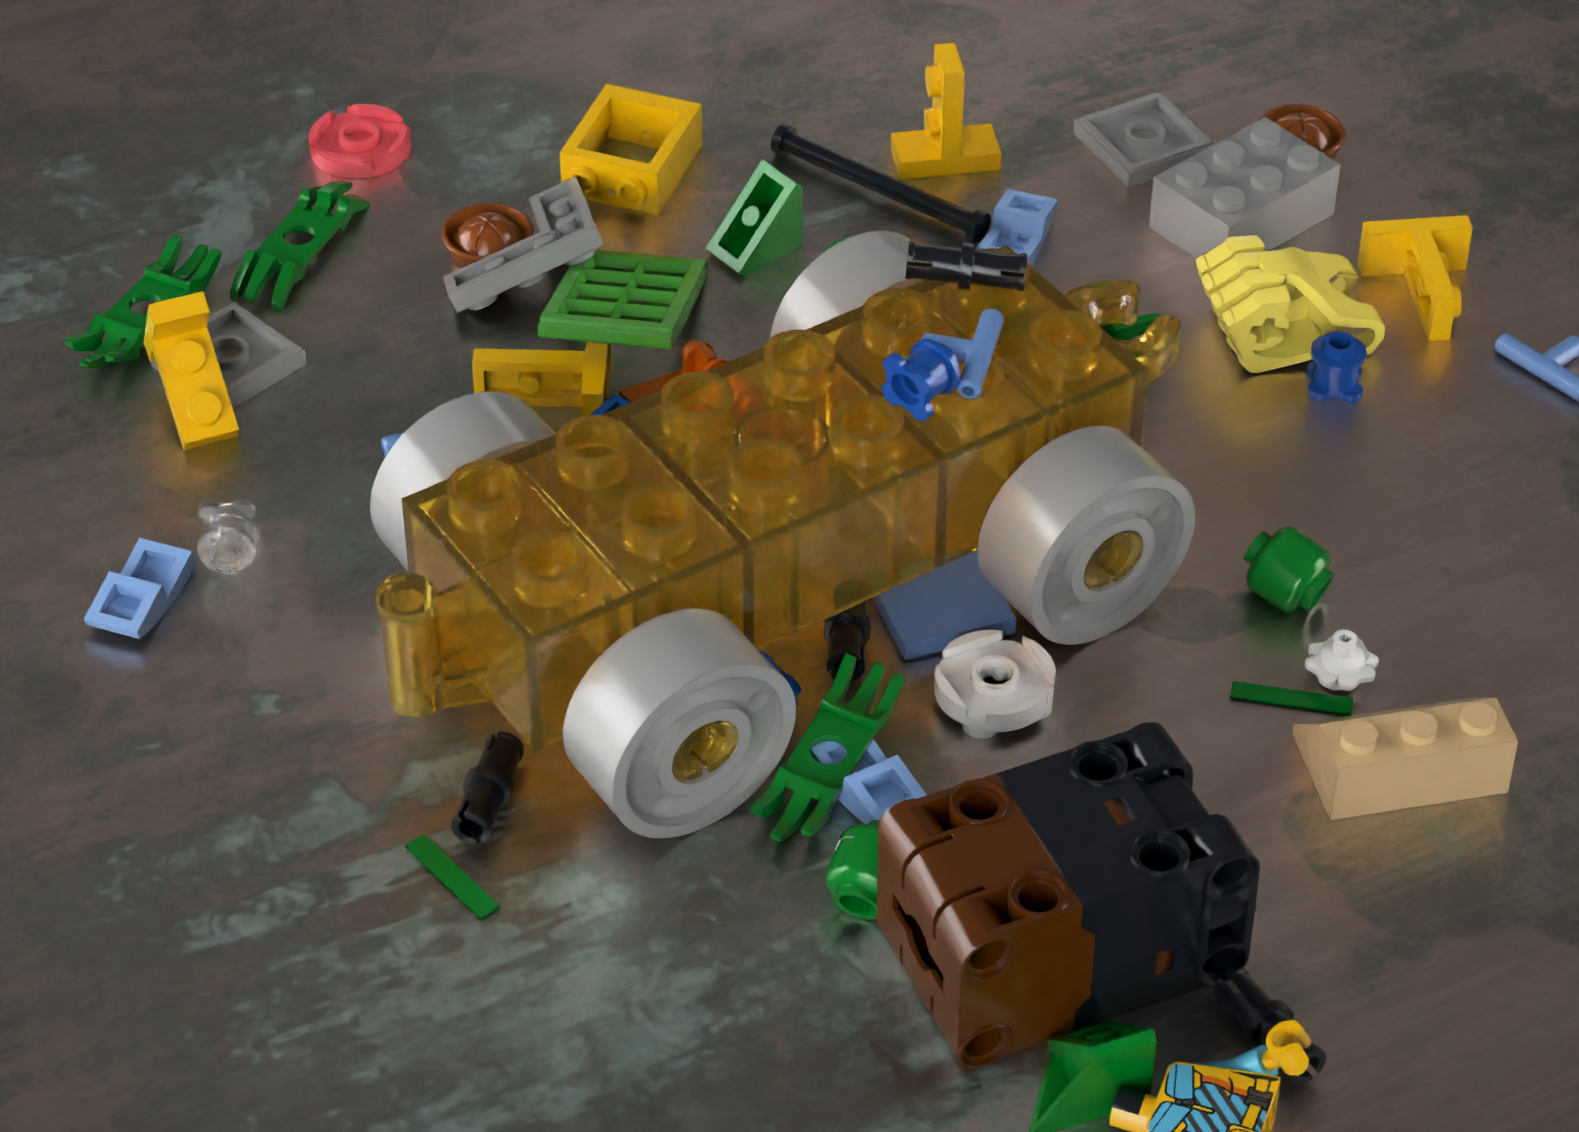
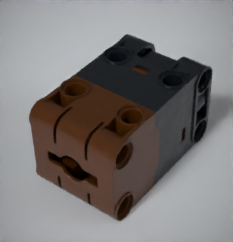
[875,722,1260,1069]

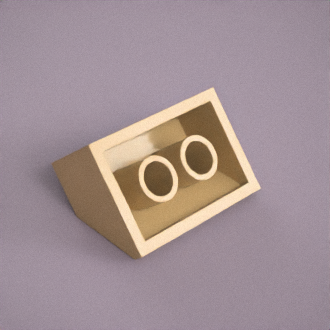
[1292,697,1518,820]

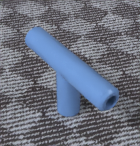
[921,309,1004,399]
[1494,333,1579,402]

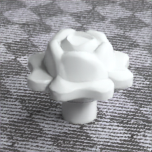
[1304,629,1379,691]

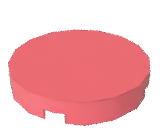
[308,104,412,179]

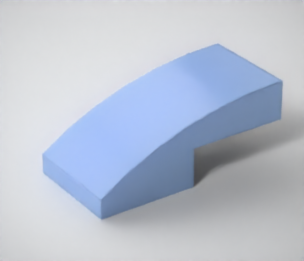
[977,189,1058,277]
[84,538,197,639]
[811,740,927,824]

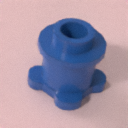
[1307,331,1367,403]
[882,339,961,421]

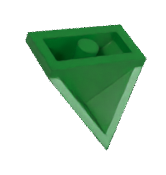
[706,159,802,276]
[1029,1021,1157,1132]

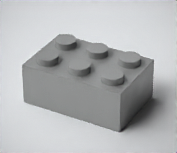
[1149,117,1341,259]

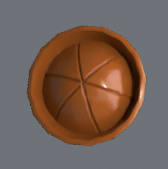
[1259,104,1346,160]
[441,203,534,268]

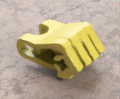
[1196,235,1385,373]

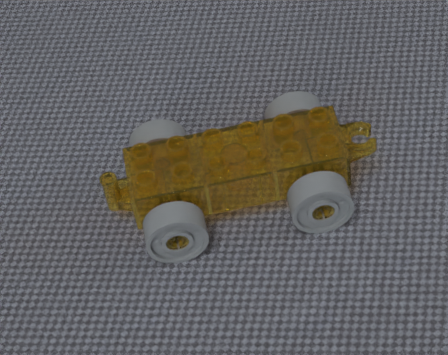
[370,231,1195,839]

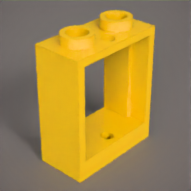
[560,83,702,215]

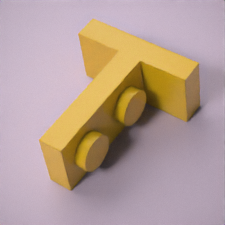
[891,42,1002,180]
[1357,215,1473,341]
[144,291,239,450]
[472,342,612,421]

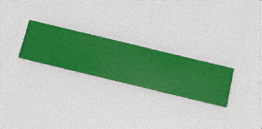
[1230,681,1354,716]
[405,834,500,919]

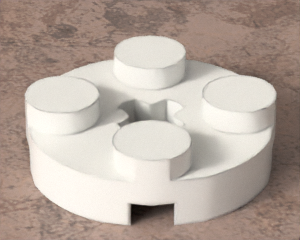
[934,629,1056,739]

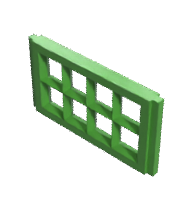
[537,250,708,350]

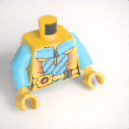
[1110,1020,1311,1132]

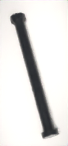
[770,124,991,243]

